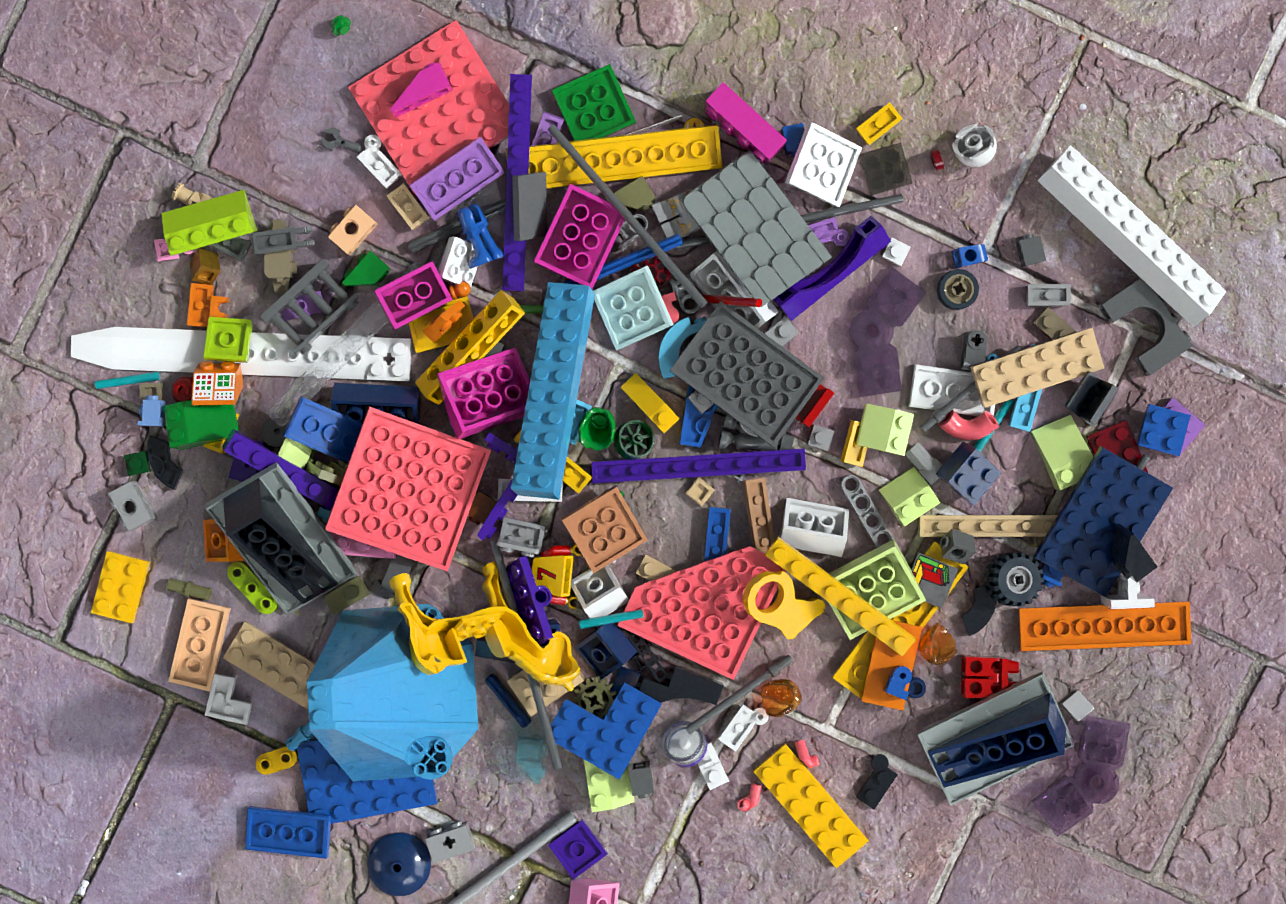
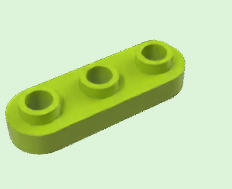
[227,561,279,614]

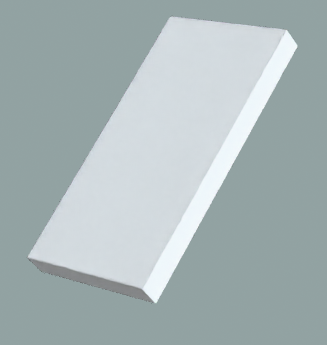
[908,364,995,416]

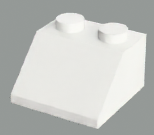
[571,565,629,618]

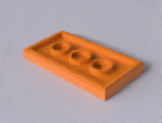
[861,620,922,711]

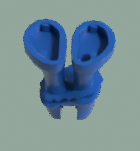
[458,204,504,269]

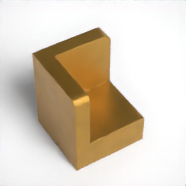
[190,248,221,285]

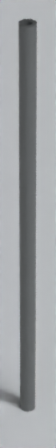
[547,124,708,308]
[675,194,904,251]
[490,540,563,770]

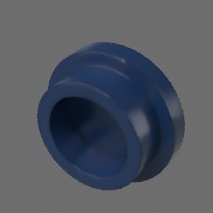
[908,677,926,698]

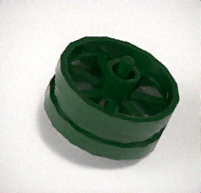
[614,420,655,460]

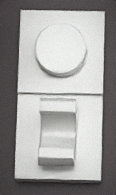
[697,742,729,790]

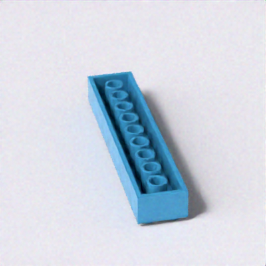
[511,282,595,500]

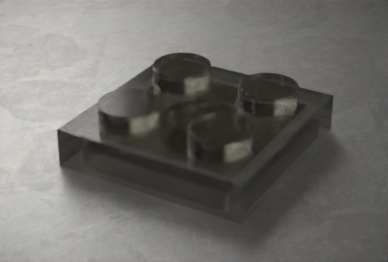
[859,142,913,196]

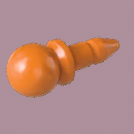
[448,281,471,300]

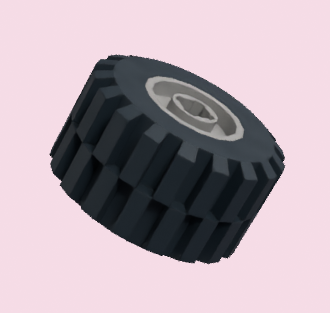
[984,553,1044,607]

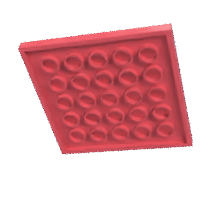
[348,20,509,195]
[325,407,491,571]

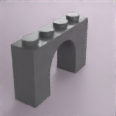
[1097,277,1193,376]

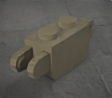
[264,218,297,295]

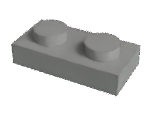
[1026,284,1071,306]

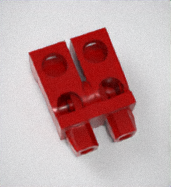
[961,655,1019,698]

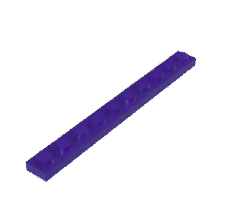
[503,74,532,291]
[591,449,806,484]

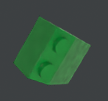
[163,400,239,450]

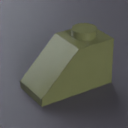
[606,176,656,212]
[323,576,371,615]

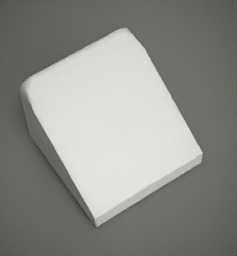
[1062,690,1094,721]

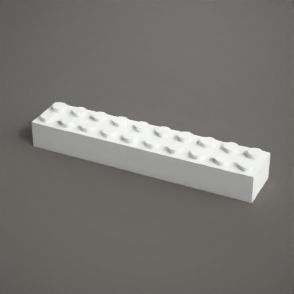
[1038,145,1226,327]

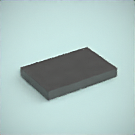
[512,171,547,241]

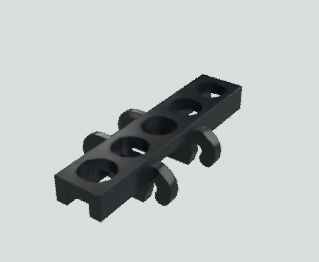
[628,633,668,682]

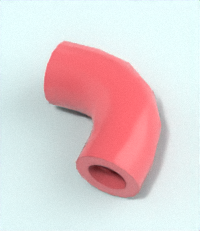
[938,410,999,441]

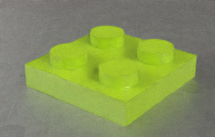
[203,317,253,363]

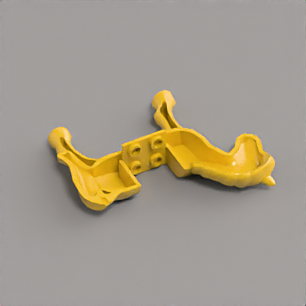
[389,561,580,691]

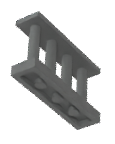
[260,258,359,356]

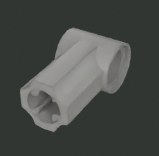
[905,442,942,486]

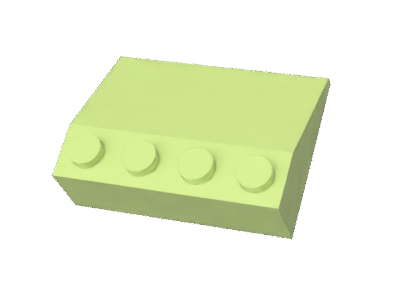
[828,539,926,640]

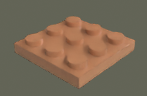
[561,486,647,574]

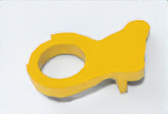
[743,571,825,639]

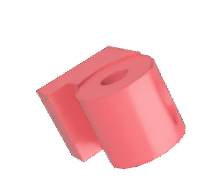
[661,292,679,326]

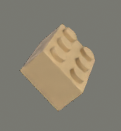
[507,669,585,716]

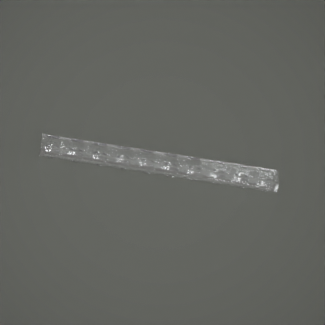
[266,261,422,428]

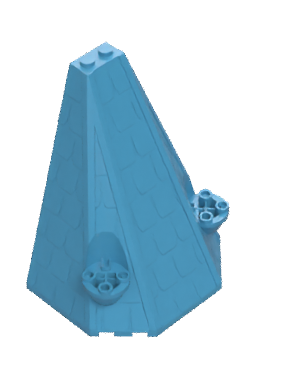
[307,604,479,782]

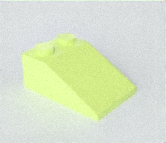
[1031,415,1093,490]

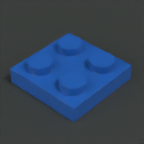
[1136,404,1191,456]

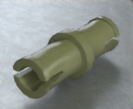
[166,578,212,601]

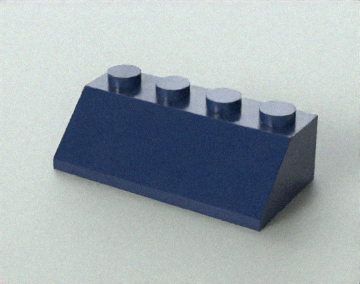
[331,383,421,425]

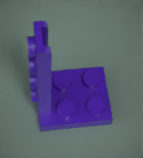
[478,433,518,541]

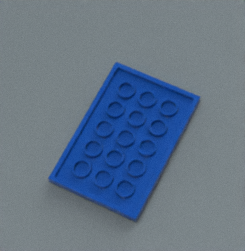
[297,739,438,824]

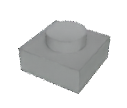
[807,424,834,451]

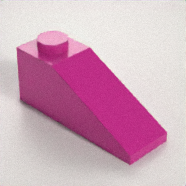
[390,62,453,118]

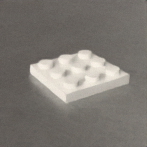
[785,122,862,207]

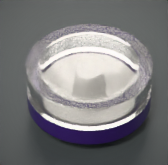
[662,721,708,767]

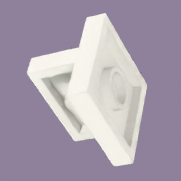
[1101,573,1155,609]

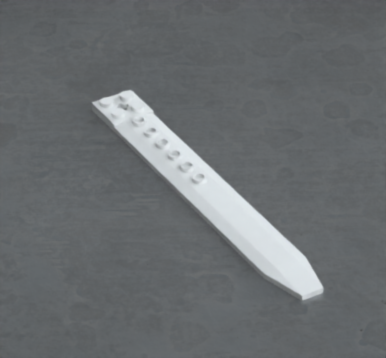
[71,327,412,382]

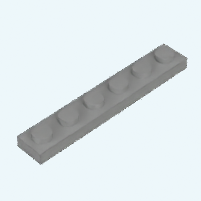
[687,316,799,414]

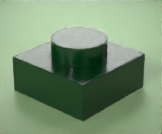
[124,451,151,476]

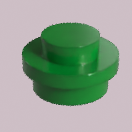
[330,15,351,36]

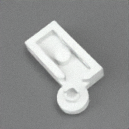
[357,135,402,189]
[718,704,769,752]

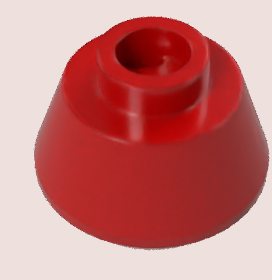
[171,377,193,403]

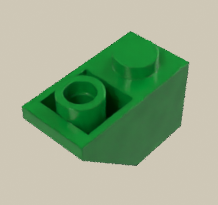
[342,251,392,287]

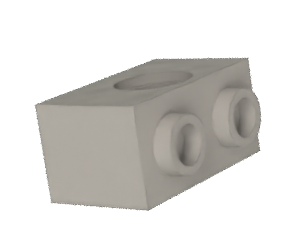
[108,481,156,531]

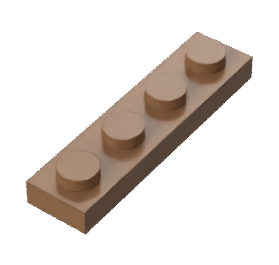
[743,478,775,552]

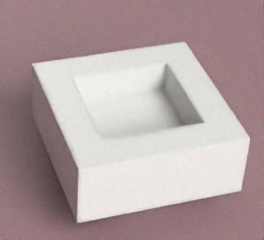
[882,238,911,267]

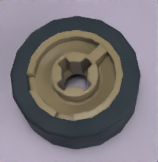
[937,269,979,310]

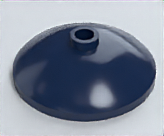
[367,832,431,896]

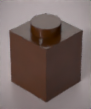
[468,491,498,525]

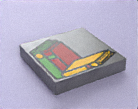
[911,553,958,608]

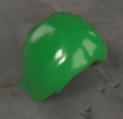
[578,407,616,451]

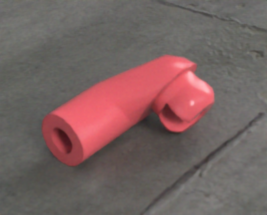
[795,740,820,768]

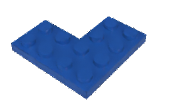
[544,683,662,780]

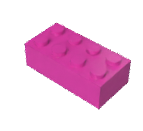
[704,82,787,165]

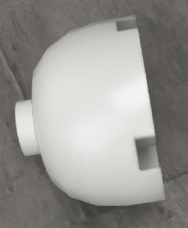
[952,124,997,168]

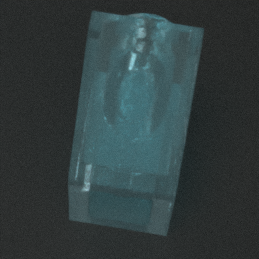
[516,737,548,784]

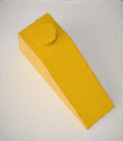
[621,373,680,433]

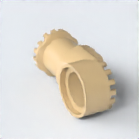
[171,183,213,206]

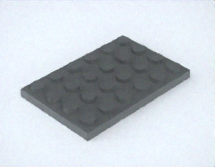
[670,302,824,447]

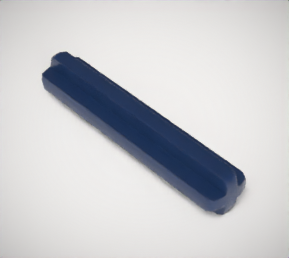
[485,674,531,728]

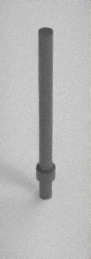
[919,345,1022,433]
[685,655,793,735]

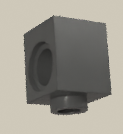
[1016,233,1046,267]
[940,529,976,564]

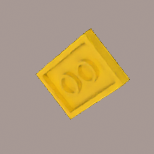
[409,296,474,353]
[91,551,150,623]

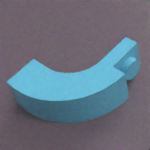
[659,317,707,380]

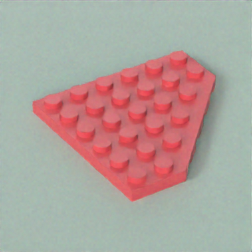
[617,546,786,680]

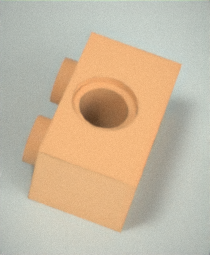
[328,205,378,256]

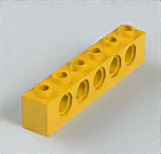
[415,290,525,405]

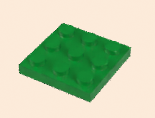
[552,64,636,141]

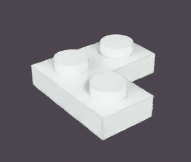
[205,673,253,725]

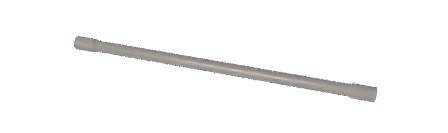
[447,811,578,904]

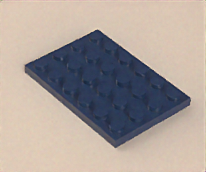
[1033,446,1173,597]

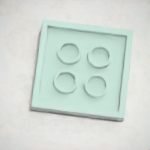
[593,266,674,351]

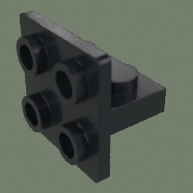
[1065,371,1119,427]

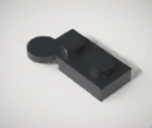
[856,754,898,810]

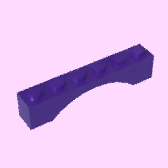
[774,216,891,321]
[222,428,339,510]

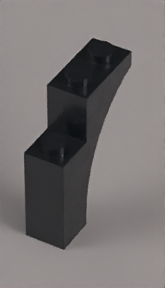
[635,665,724,705]

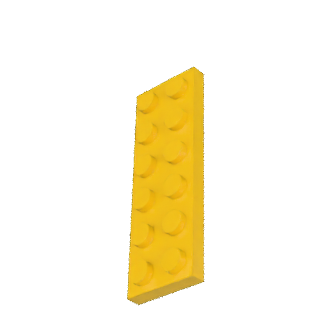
[753,743,869,869]

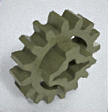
[572,676,618,720]

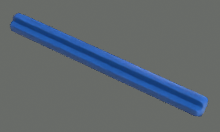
[564,234,683,285]

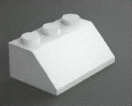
[780,498,849,557]

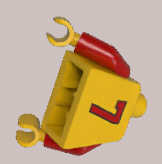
[530,544,582,609]

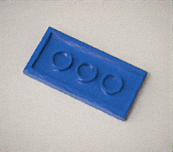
[283,396,363,463]
[245,806,331,859]

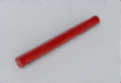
[701,294,762,307]

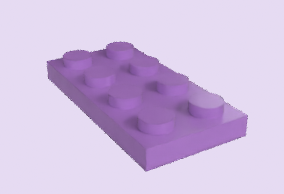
[409,136,505,221]

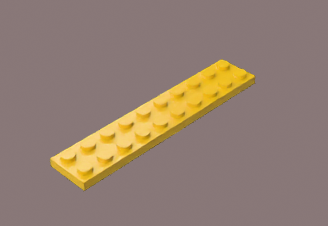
[506,124,722,188]

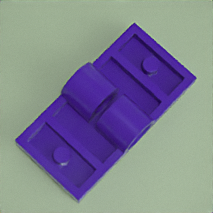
[506,556,553,646]

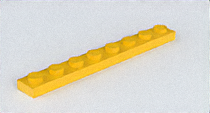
[765,537,916,656]

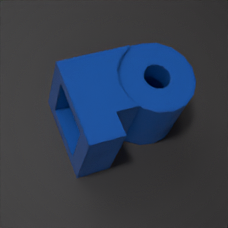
[951,244,988,269]
[884,665,912,700]

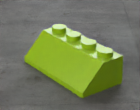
[162,190,257,256]

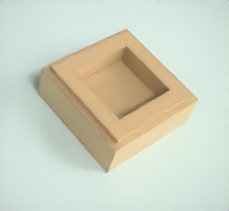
[685,477,715,506]

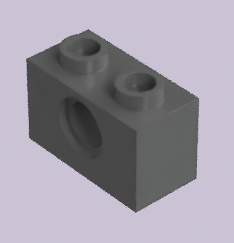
[629,761,654,799]

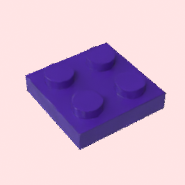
[548,819,608,880]

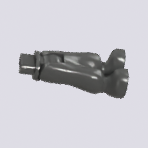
[718,412,794,451]

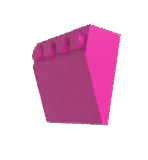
[534,184,625,289]
[437,347,530,439]

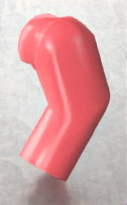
[737,783,761,812]

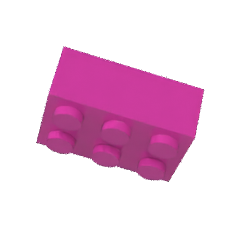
[374,261,453,330]

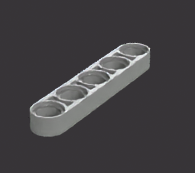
[841,475,901,551]

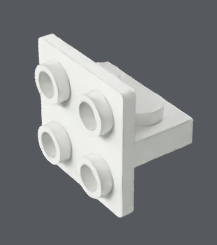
[438,236,478,287]

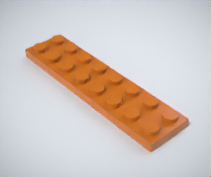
[1018,601,1192,651]

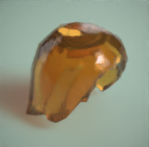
[918,623,957,665]
[760,679,802,718]

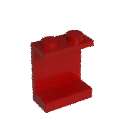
[795,384,835,428]

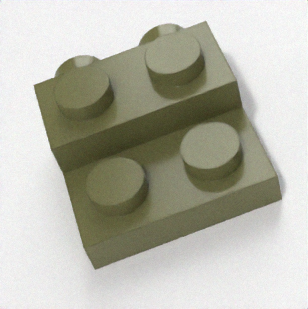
[305,460,348,485]

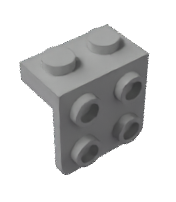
[496,517,546,557]

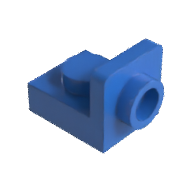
[1040,563,1063,588]

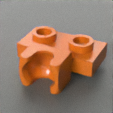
[187,283,229,328]
[423,300,466,342]

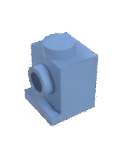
[137,395,165,426]

